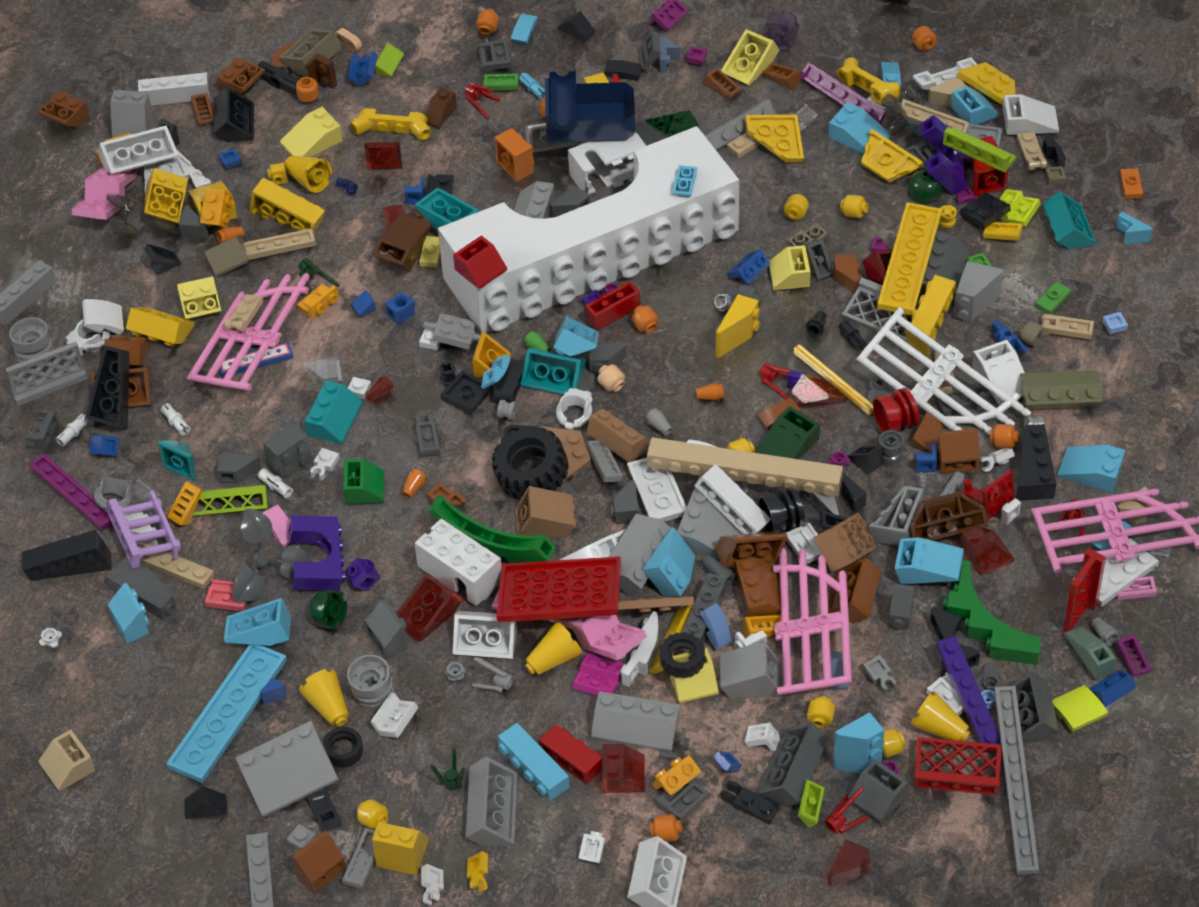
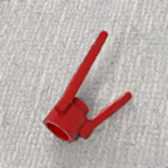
[465,82,501,119]
[759,363,808,399]
[1054,499,1085,536]
[824,786,868,834]

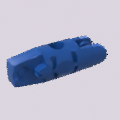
[992,320,1028,356]

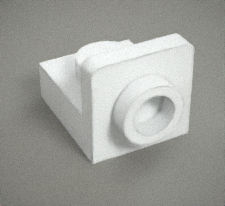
[734,630,767,649]
[745,723,780,751]
[578,831,607,864]

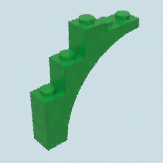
[428,495,556,563]
[943,560,1042,665]

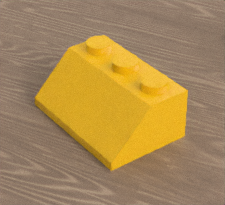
[126,307,195,346]

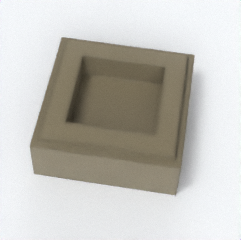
[1045,166,1067,185]

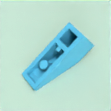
[881,62,901,100]

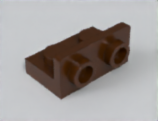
[306,53,337,89]

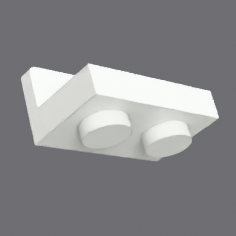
[371,692,419,738]

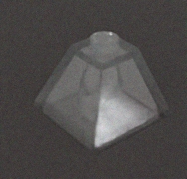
[302,356,342,383]

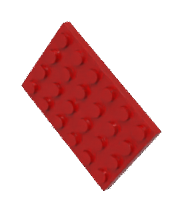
[496,556,622,623]

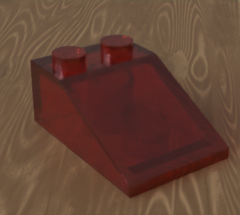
[396,572,464,642]

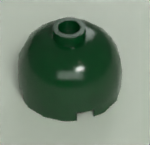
[907,169,943,204]
[309,589,348,630]

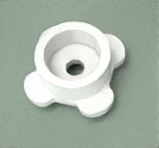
[39,628,62,648]

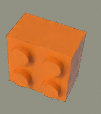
[495,128,534,182]

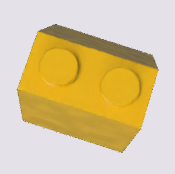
[372,822,429,875]

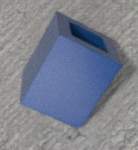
[404,178,425,204]
[89,435,119,456]
[915,443,937,472]

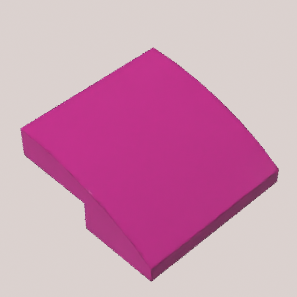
[572,653,625,696]

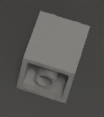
[110,90,154,138]
[954,261,1003,321]
[718,641,782,698]

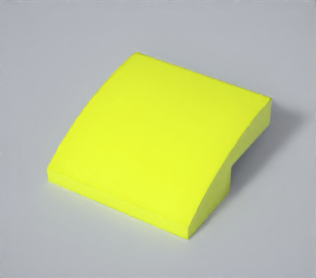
[999,189,1041,227]
[1052,685,1108,732]

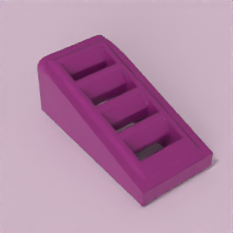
[1114,634,1151,677]

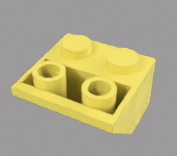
[769,245,810,290]
[177,276,222,320]
[670,648,719,704]

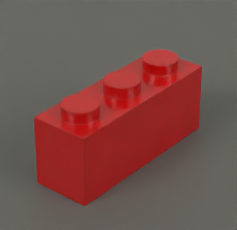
[584,281,641,331]
[539,724,603,785]

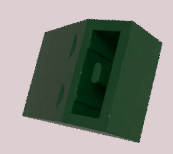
[645,110,699,137]
[755,406,820,459]

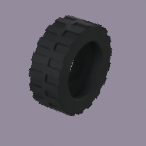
[660,632,705,678]

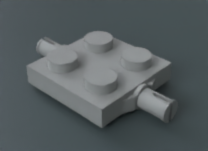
[423,313,481,350]

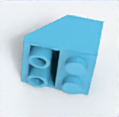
[951,86,999,125]
[108,583,150,644]

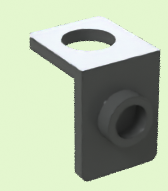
[660,728,689,759]

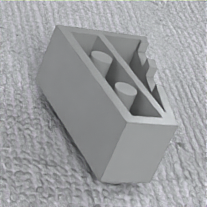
[869,486,925,546]

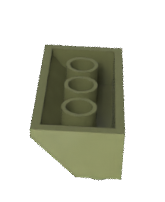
[1020,370,1103,411]

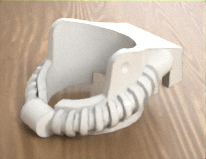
[65,320,111,356]
[556,388,593,430]

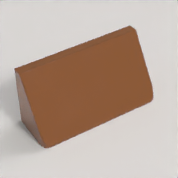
[912,412,944,452]

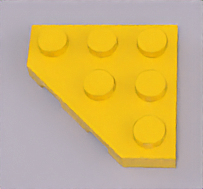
[745,115,804,162]

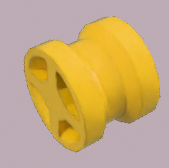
[939,205,957,228]

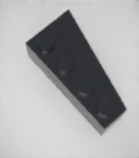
[85,345,130,429]
[1016,424,1056,501]
[22,530,112,581]

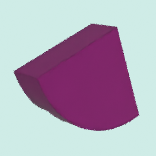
[957,185,975,205]
[871,236,889,253]

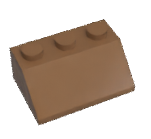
[587,408,651,462]

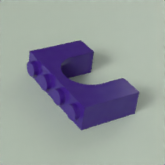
[920,115,968,195]
[289,515,345,590]

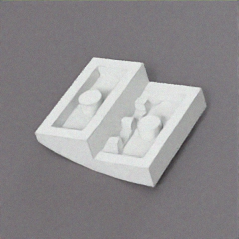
[82,299,124,334]

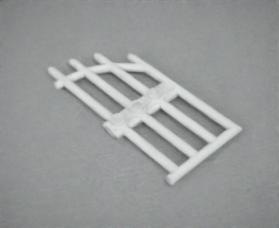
[856,307,1031,435]

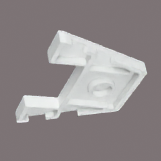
[144,150,211,193]

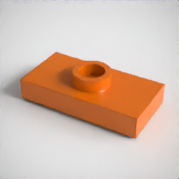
[1120,169,1143,199]

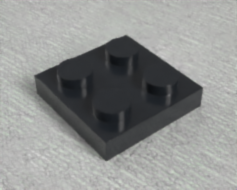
[960,192,1011,229]
[440,370,493,414]

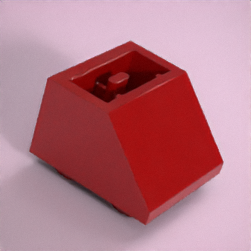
[453,235,507,289]

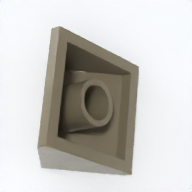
[204,235,249,277]

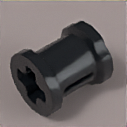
[439,361,456,386]

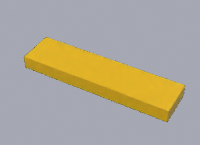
[648,605,693,675]

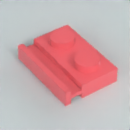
[205,579,247,611]

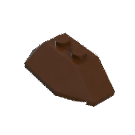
[910,492,989,541]

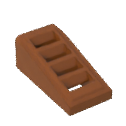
[762,63,801,90]
[703,67,741,99]
[191,93,214,126]

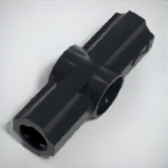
[258,61,300,94]

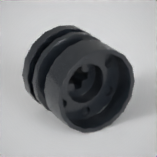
[759,487,805,533]

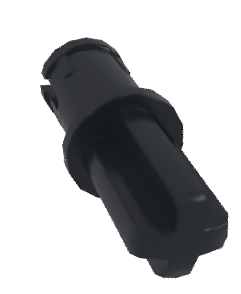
[839,320,867,350]

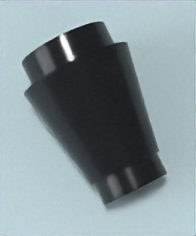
[806,311,827,336]

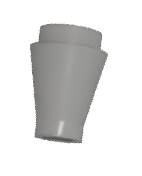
[646,408,673,436]
[1091,617,1119,646]

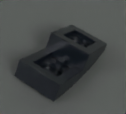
[604,60,642,81]
[1042,134,1066,168]
[307,789,342,833]

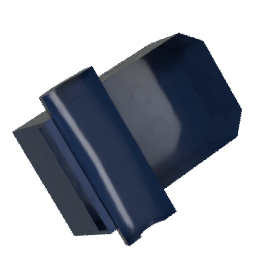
[545,71,635,142]

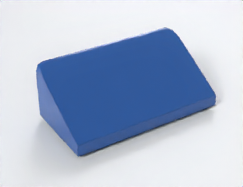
[1089,670,1136,707]

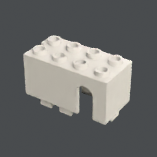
[568,132,646,195]
[415,519,502,606]

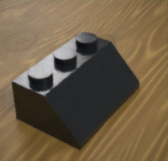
[213,86,254,142]

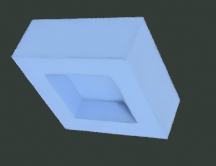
[1103,312,1128,334]

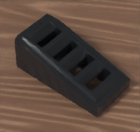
[840,472,867,512]

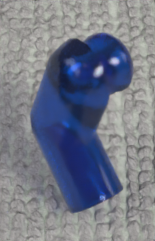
[336,178,358,195]

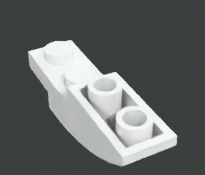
[560,529,626,560]
[620,611,658,687]

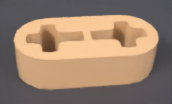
[335,28,362,53]

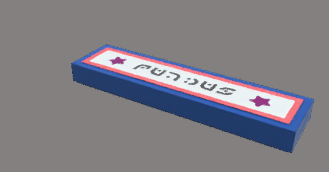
[219,341,294,378]

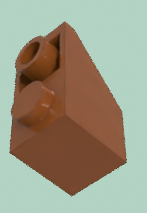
[834,254,861,294]

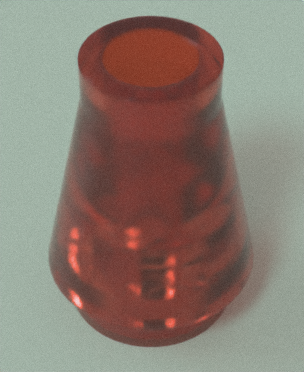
[365,376,394,402]

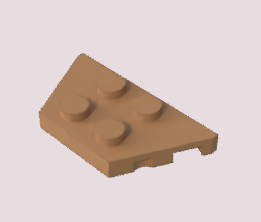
[541,426,591,486]
[619,597,694,612]

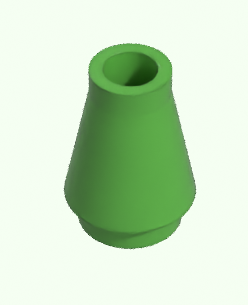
[524,331,551,351]

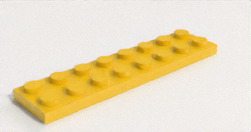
[877,202,942,315]

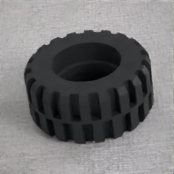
[492,426,569,500]

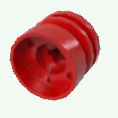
[872,388,919,432]

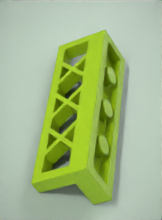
[943,127,1016,172]
[188,484,268,516]

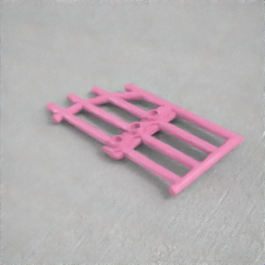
[187,273,309,391]
[1031,489,1199,573]
[773,548,852,695]

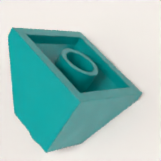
[158,440,197,481]

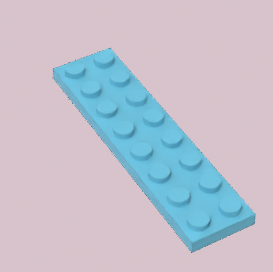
[166,644,287,783]

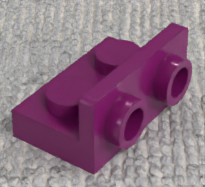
[649,0,689,32]

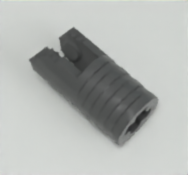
[702,555,737,587]

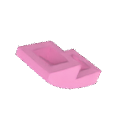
[263,504,291,548]

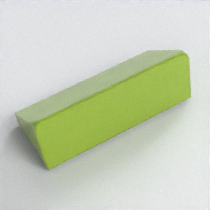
[375,43,404,77]
[798,779,825,828]

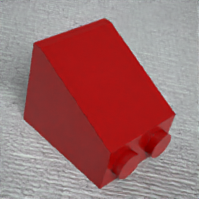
[972,135,1009,197]

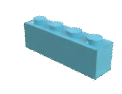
[497,723,570,801]

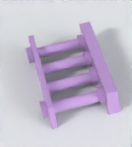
[108,491,181,569]

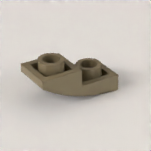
[788,223,829,246]

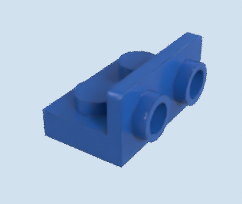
[347,51,378,87]
[726,249,770,284]

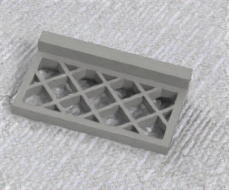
[842,278,920,342]
[5,342,88,406]

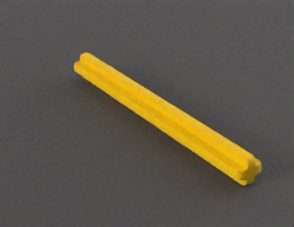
[794,344,873,415]

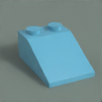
[828,102,892,154]
[1057,445,1126,493]
[643,527,695,597]
[224,598,291,646]

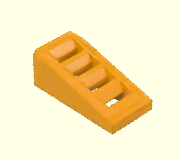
[167,481,203,525]
[741,615,781,639]

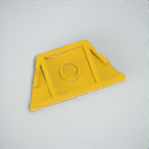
[956,62,1015,105]
[861,129,924,183]

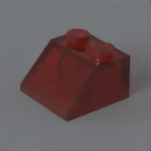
[602,744,645,793]

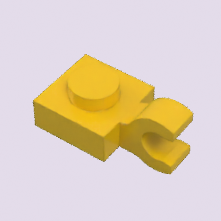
[467,851,488,893]

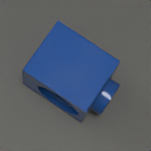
[385,292,415,325]

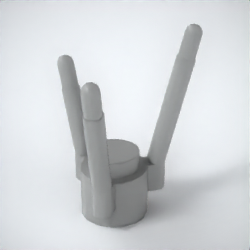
[472,657,514,693]

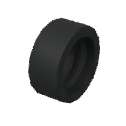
[323,727,363,768]

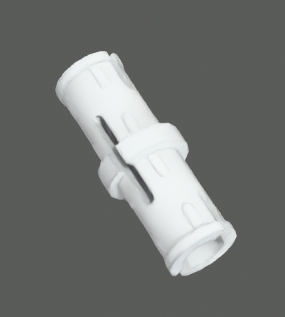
[160,403,191,436]
[55,414,90,447]
[258,468,293,499]

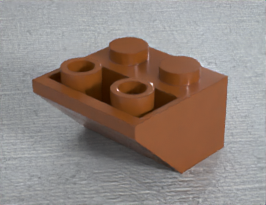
[217,57,265,94]
[38,91,89,127]
[104,334,152,366]
[936,428,980,475]
[293,830,346,894]

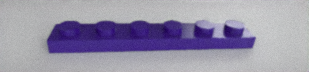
[936,636,1001,752]

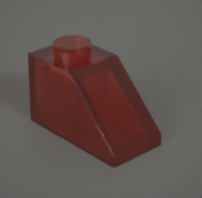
[383,204,403,228]
[828,840,871,886]

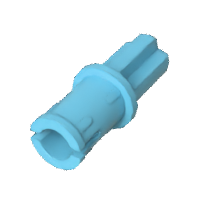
[519,73,545,100]

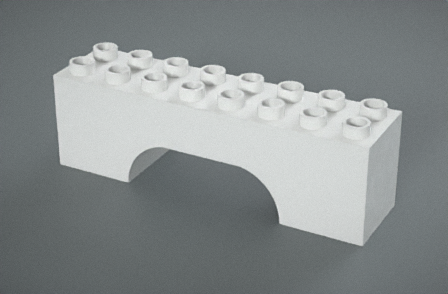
[438,126,739,333]

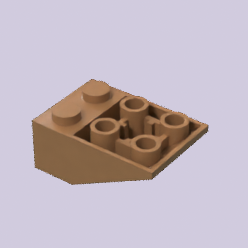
[814,513,876,572]

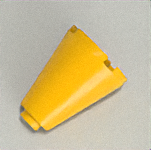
[284,156,332,193]
[525,622,582,675]
[299,668,349,727]
[910,691,970,741]

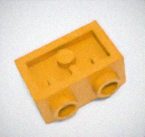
[297,284,339,320]

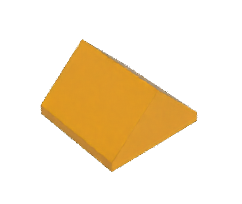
[472,332,511,379]

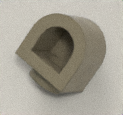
[1019,321,1043,347]

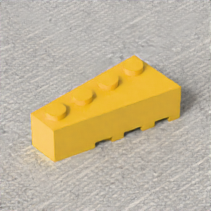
[249,178,325,233]
[905,275,956,358]

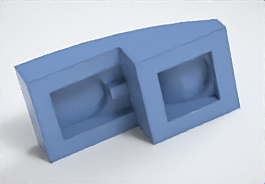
[700,603,732,650]

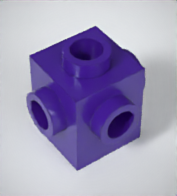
[345,558,380,591]

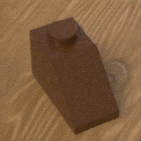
[426,87,457,129]

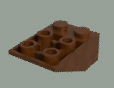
[372,213,432,272]

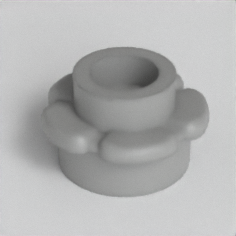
[714,294,732,311]
[445,662,465,681]

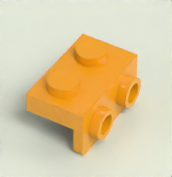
[200,188,233,228]
[651,755,701,796]

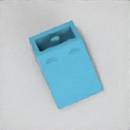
[895,537,964,584]

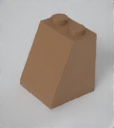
[515,486,576,538]

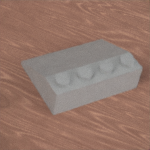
[677,476,755,559]
[236,721,339,818]

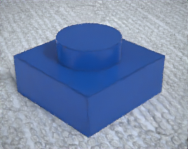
[218,148,242,170]
[714,751,743,772]

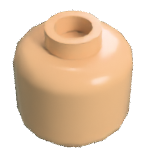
[598,364,625,392]

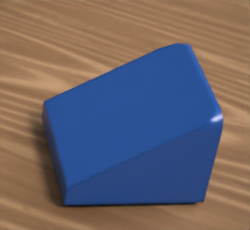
[351,290,376,317]
[260,678,287,704]

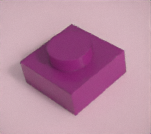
[686,46,707,66]

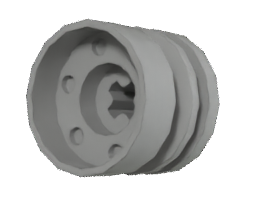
[9,317,54,367]
[347,654,394,709]

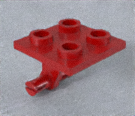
[963,470,1015,520]

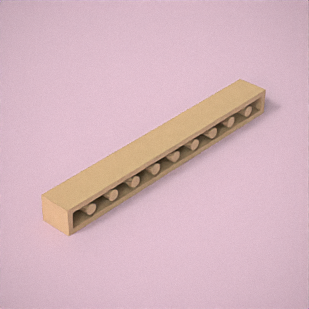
[647,437,843,496]

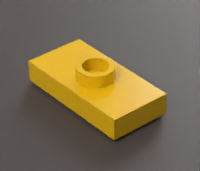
[983,222,1023,241]

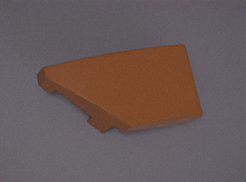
[271,43,294,70]
[426,482,467,507]

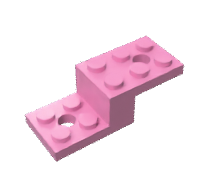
[72,167,137,220]
[549,615,647,660]

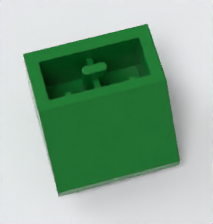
[343,459,385,504]

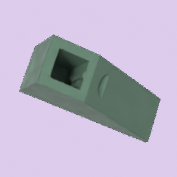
[1064,626,1116,680]

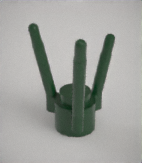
[298,258,340,294]
[430,748,465,790]

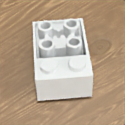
[1002,94,1059,135]
[972,340,1025,405]

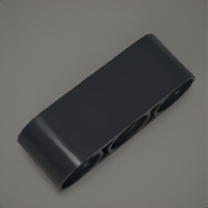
[493,358,525,403]

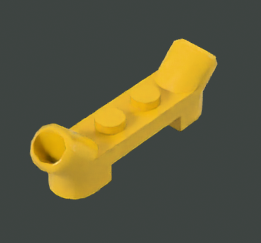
[836,58,901,104]
[351,108,431,141]

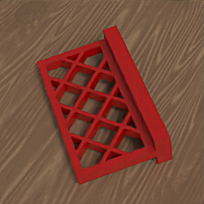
[1063,548,1106,633]
[914,737,1001,796]

